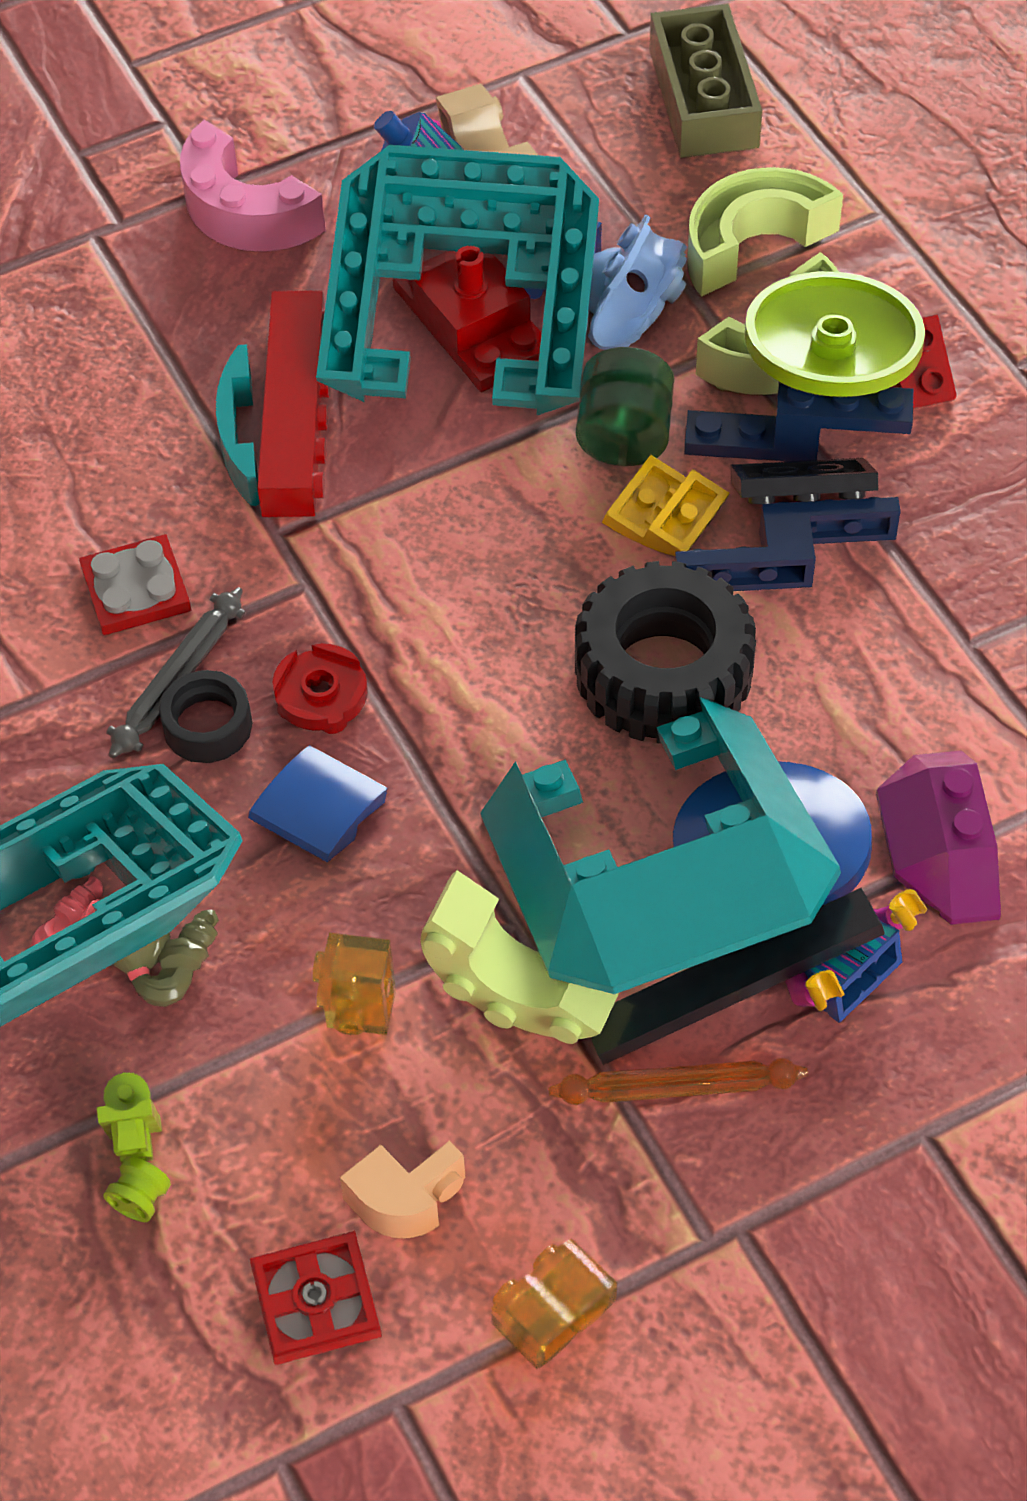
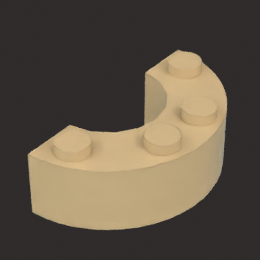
[436,84,543,156]

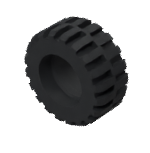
[575,561,756,744]

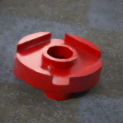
[272,643,368,734]

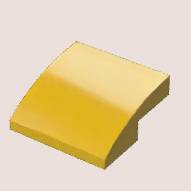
[602,455,730,556]

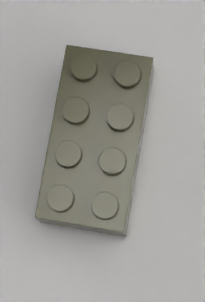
[650,3,762,158]

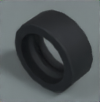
[159,670,253,763]

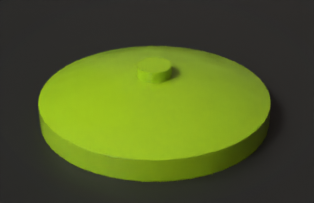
[745,272,925,397]

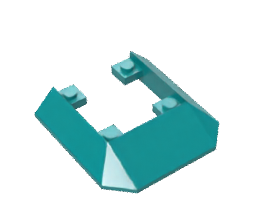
[316,145,599,416]
[480,697,841,994]
[0,764,243,1027]

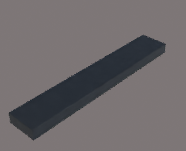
[590,888,885,1065]

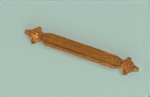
[548,1058,809,1105]

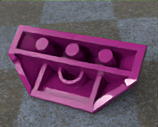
[876,750,1001,925]

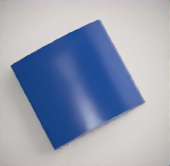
[248,745,388,862]

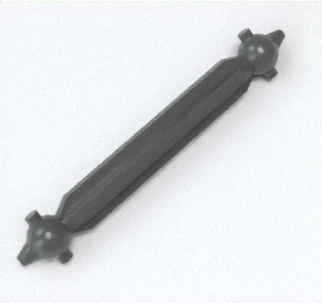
[106,587,246,759]

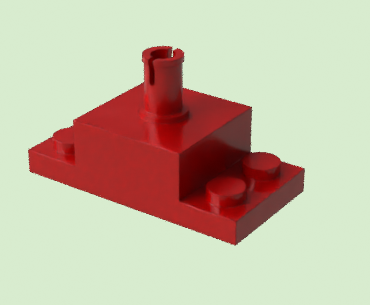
[392,246,542,393]

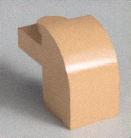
[340,1141,465,1238]

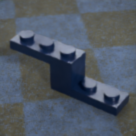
[684,382,914,462]
[675,497,901,591]

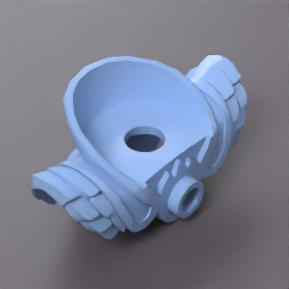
[588,214,687,351]

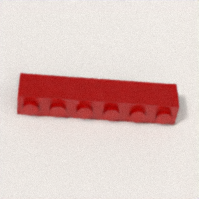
[258,290,330,517]

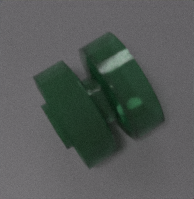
[575,347,675,466]

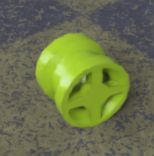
[103,1156,171,1222]

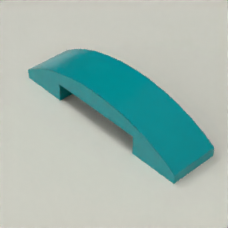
[216,344,260,506]

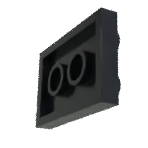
[731,458,878,504]

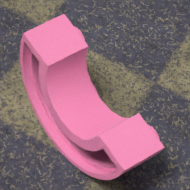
[180,120,325,251]

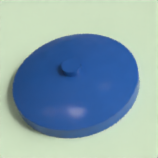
[673,761,872,905]

